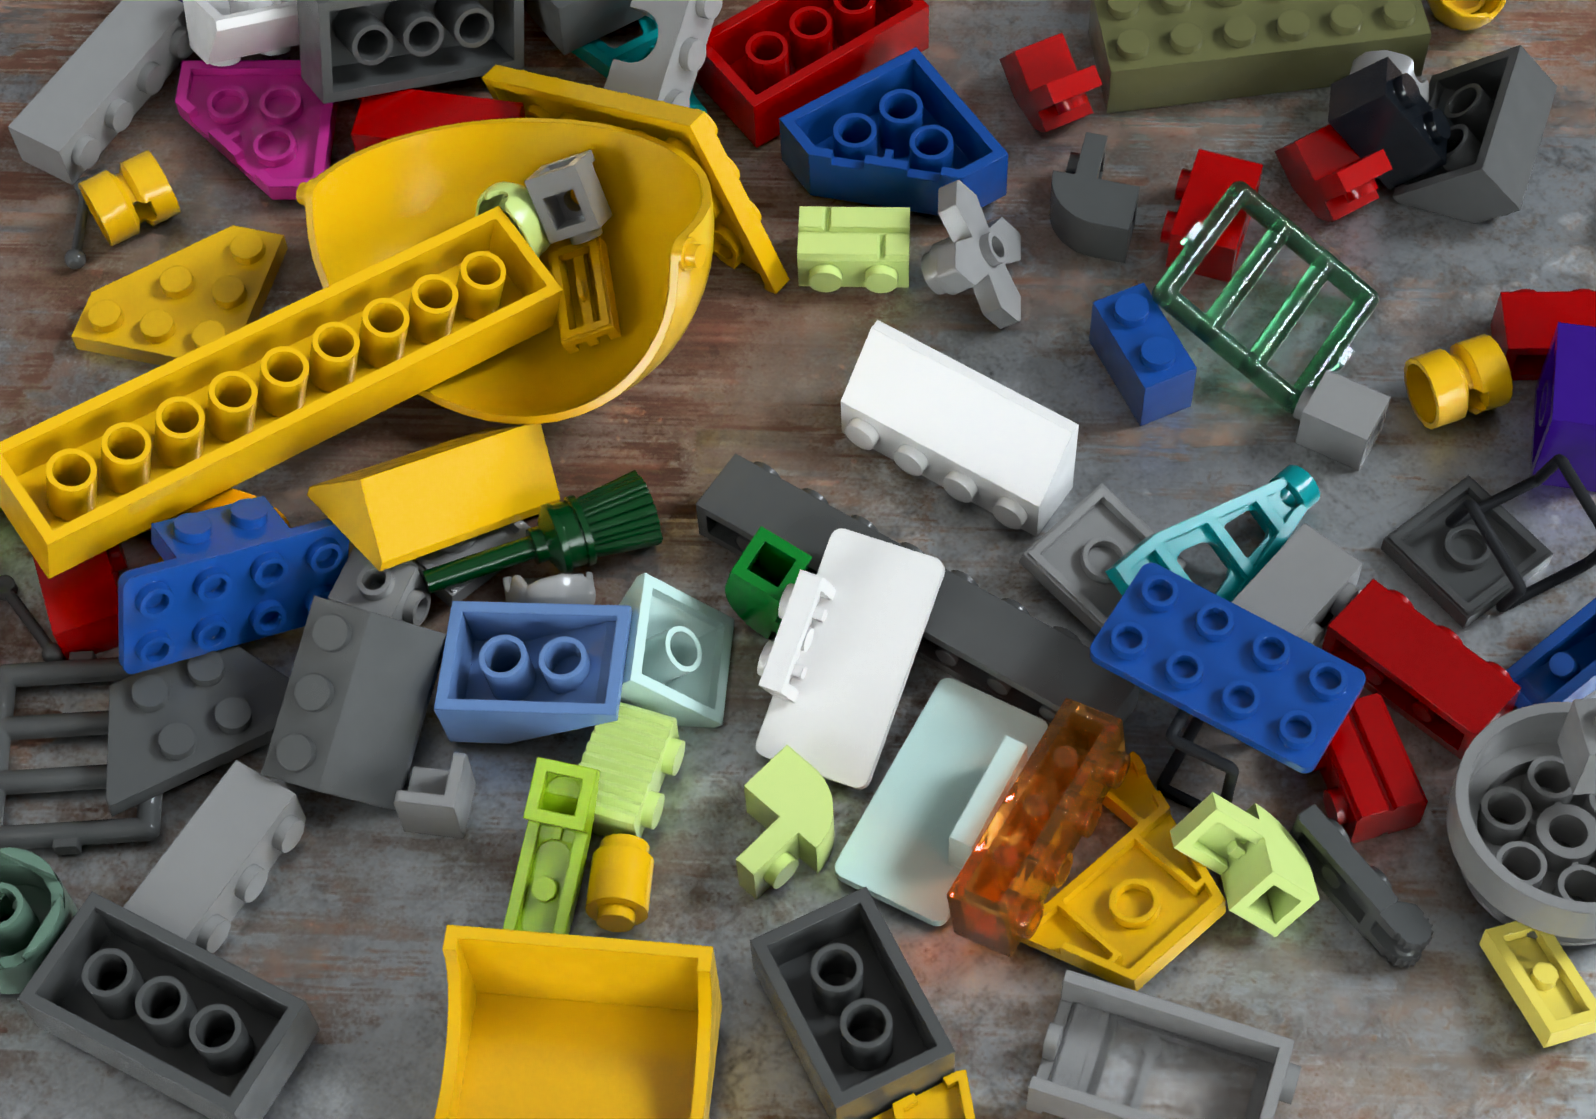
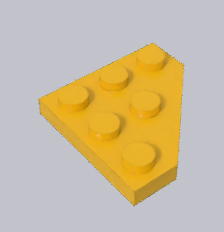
[71,225,288,366]

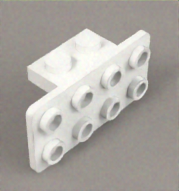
[755,528,945,790]

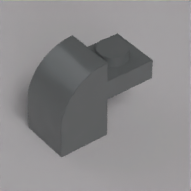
[1049,132,1140,263]

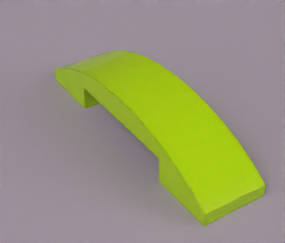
[503,757,600,935]

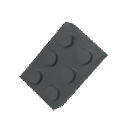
[750,887,955,1119]

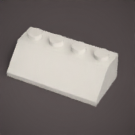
[840,320,1079,537]

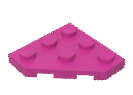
[175,60,339,200]

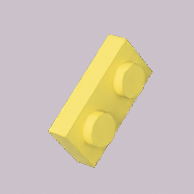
[1479,921,1596,1048]

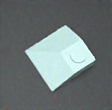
[619,573,735,728]

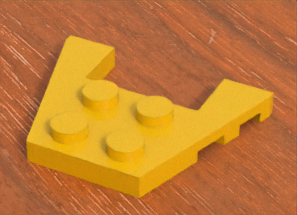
[957,751,1226,991]

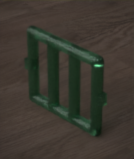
[1152,181,1380,414]

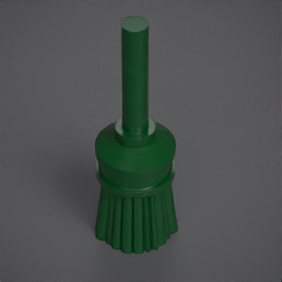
[421,470,663,594]

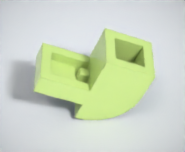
[736,745,835,900]
[1170,792,1320,937]

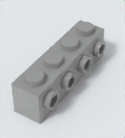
[8,0,193,185]

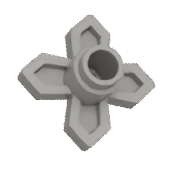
[921,180,1021,329]

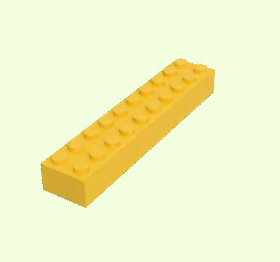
[0,206,563,579]

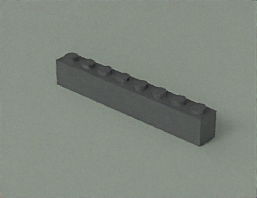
[696,453,1140,759]

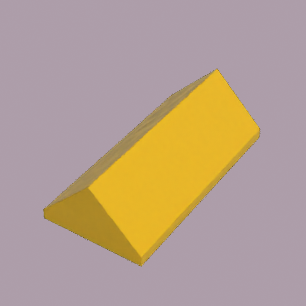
[307,424,560,572]

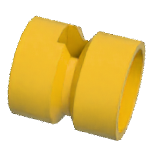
[78,150,181,246]
[1404,334,1513,429]

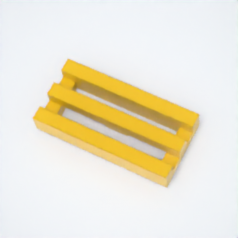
[548,236,621,354]

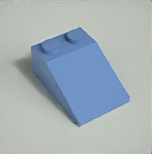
[434,601,632,744]

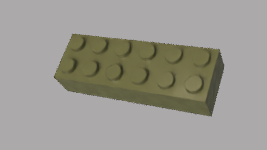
[1088,0,1432,114]

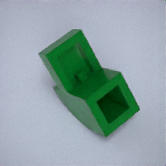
[725,526,812,639]

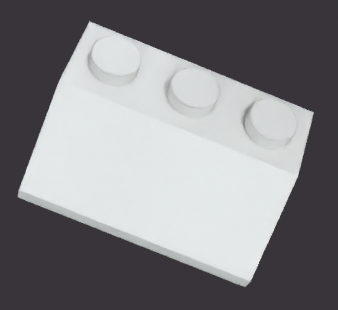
[183,0,299,66]

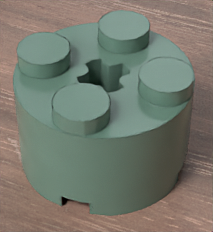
[0,847,78,994]

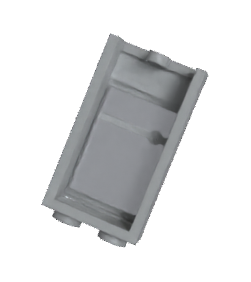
[1026,969,1301,1119]

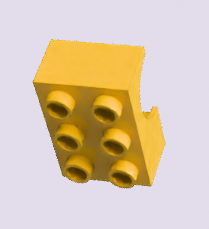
[434,925,722,1119]

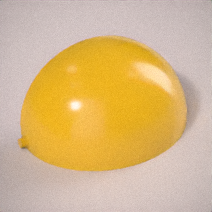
[296,118,714,424]

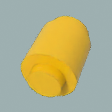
[585,833,654,932]

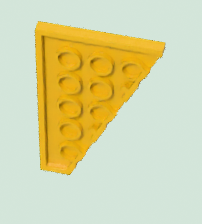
[481,65,790,294]

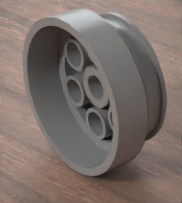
[1446,702,1596,946]

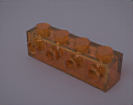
[946,698,1131,958]

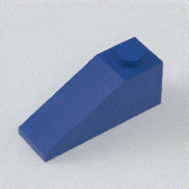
[1506,598,1596,709]

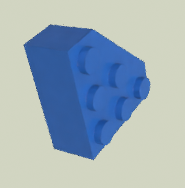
[779,47,1008,215]

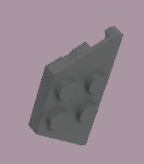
[106,645,289,817]

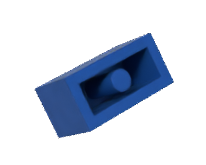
[1089,282,1197,426]

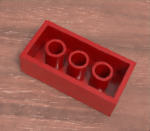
[696,0,929,148]

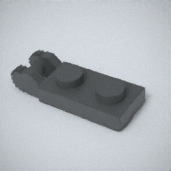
[1290,804,1434,969]

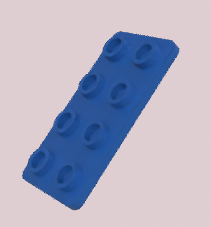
[118,496,349,674]
[1089,563,1366,773]

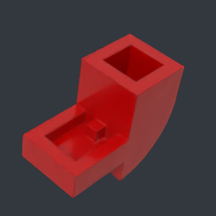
[999,32,1103,133]
[1274,124,1393,222]

